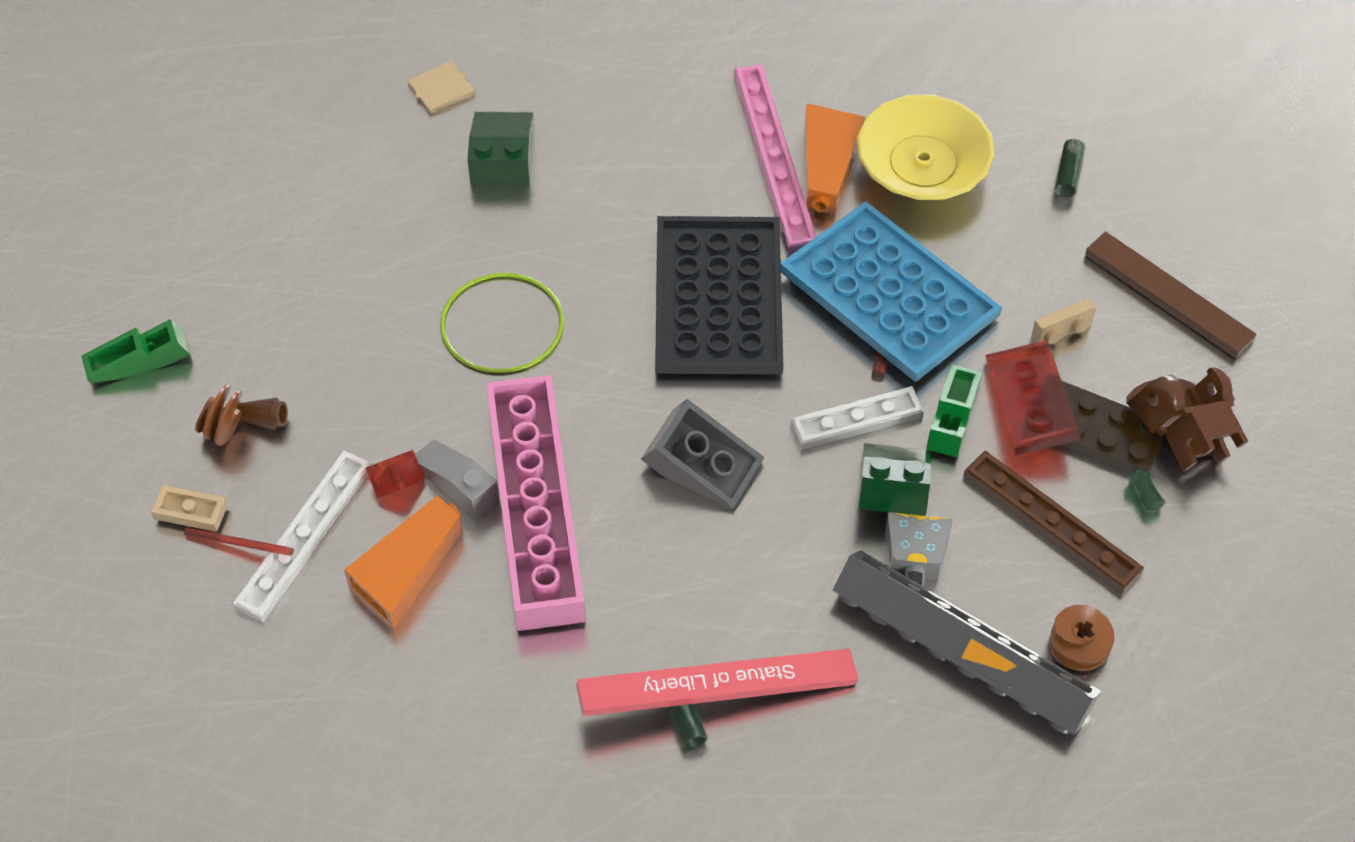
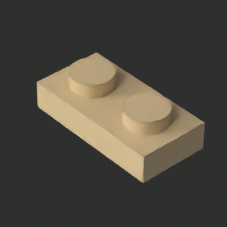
[1031,298,1096,347]
[151,484,228,532]

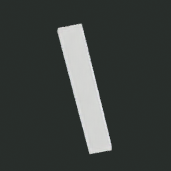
[232,450,373,623]

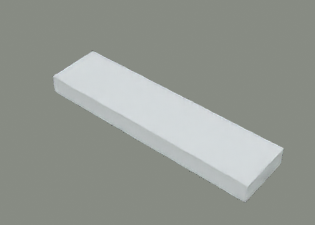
[791,386,924,450]

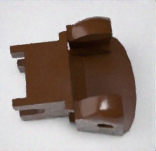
[1126,366,1248,471]

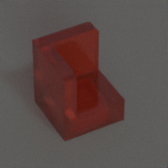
[365,450,424,499]

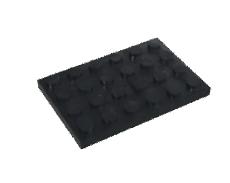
[655,216,783,374]

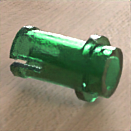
[1128,469,1166,513]

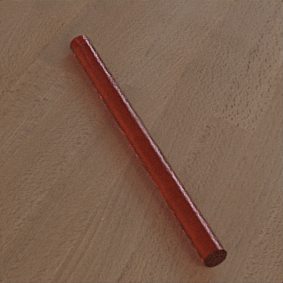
[184,528,294,556]

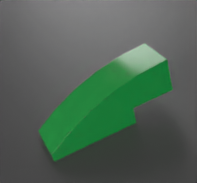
[81,319,190,383]
[926,364,983,458]

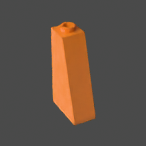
[804,103,865,215]
[344,495,462,629]

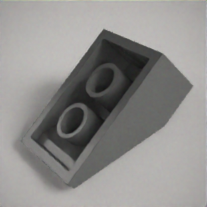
[641,399,765,509]

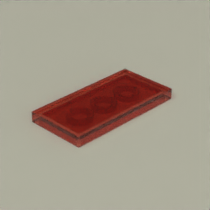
[985,340,1080,455]

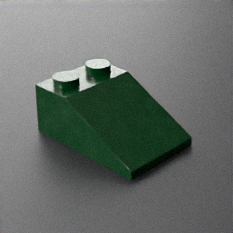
[467,112,534,184]
[858,443,931,516]

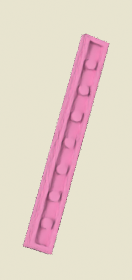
[734,64,816,253]

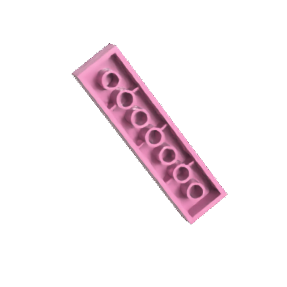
[486,375,585,631]

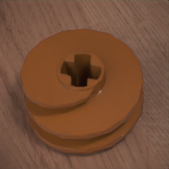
[195,384,242,446]
[1048,605,1115,671]

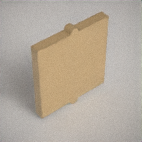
[407,60,475,114]

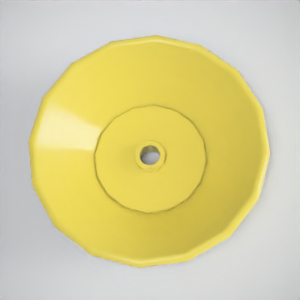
[857,95,995,200]

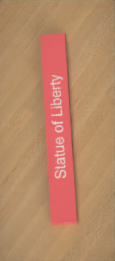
[576,648,859,717]

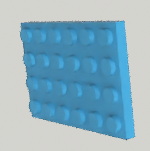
[780,201,1002,382]

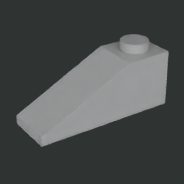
[409,439,500,522]

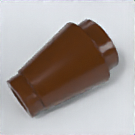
[237,397,288,430]

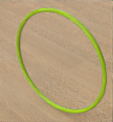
[440,273,564,373]

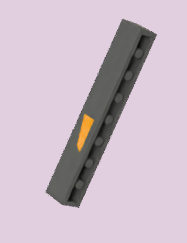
[832,550,1101,735]

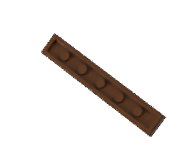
[1085,231,1257,359]
[963,450,1144,594]

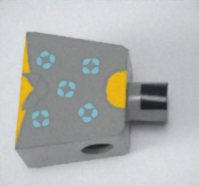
[885,512,953,587]

